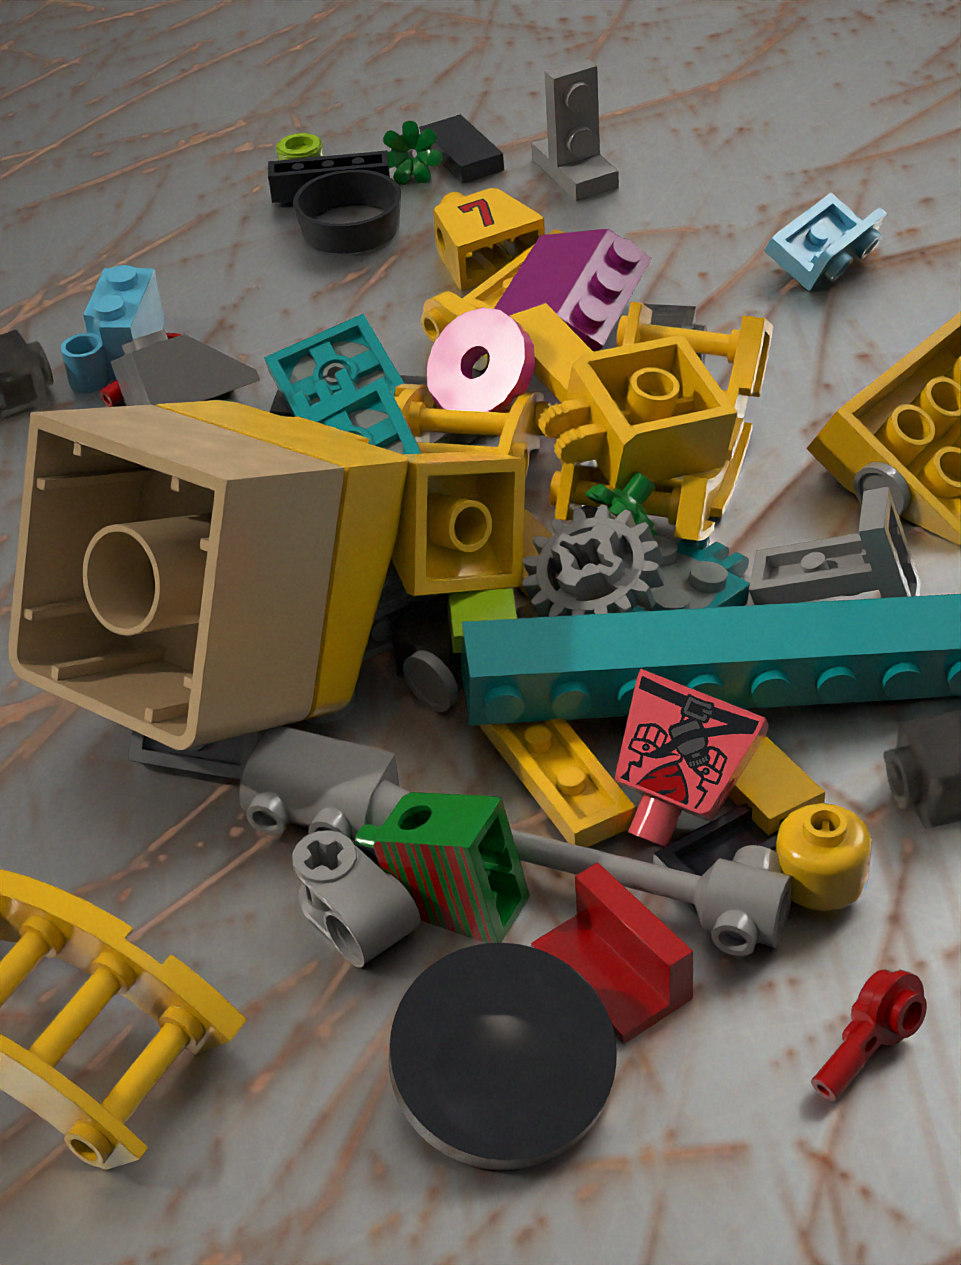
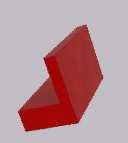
[531,862,693,1045]

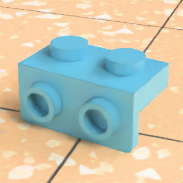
[764,193,888,291]

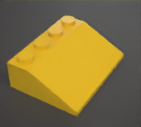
[806,311,961,546]

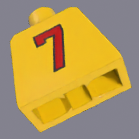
[433,188,545,291]

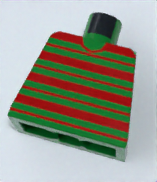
[354,792,530,943]

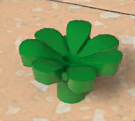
[383,121,442,185]
[585,472,657,538]

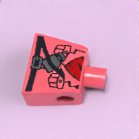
[615,669,769,847]

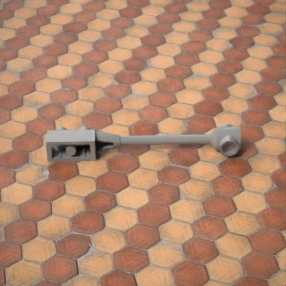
[239,726,792,956]

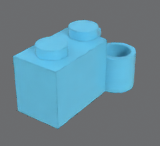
[61,265,165,393]

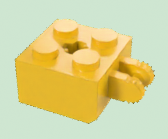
[538,334,738,490]

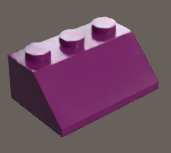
[494,229,652,352]

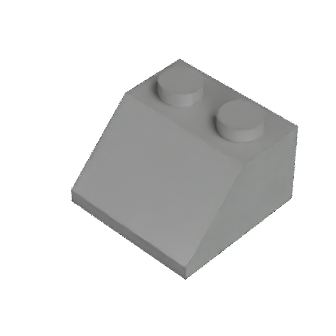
[110,329,260,406]

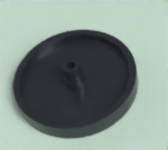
[388,943,617,1170]

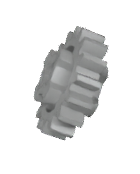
[522,505,665,617]

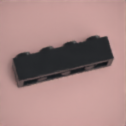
[268,150,390,204]

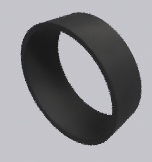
[293,170,401,254]

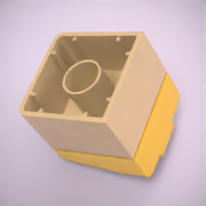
[8,400,408,750]

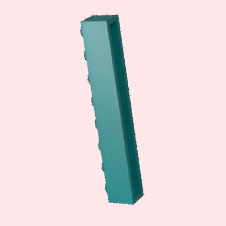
[461,594,961,726]

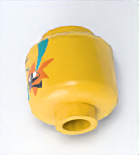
[776,803,872,911]

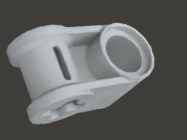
[292,830,421,968]

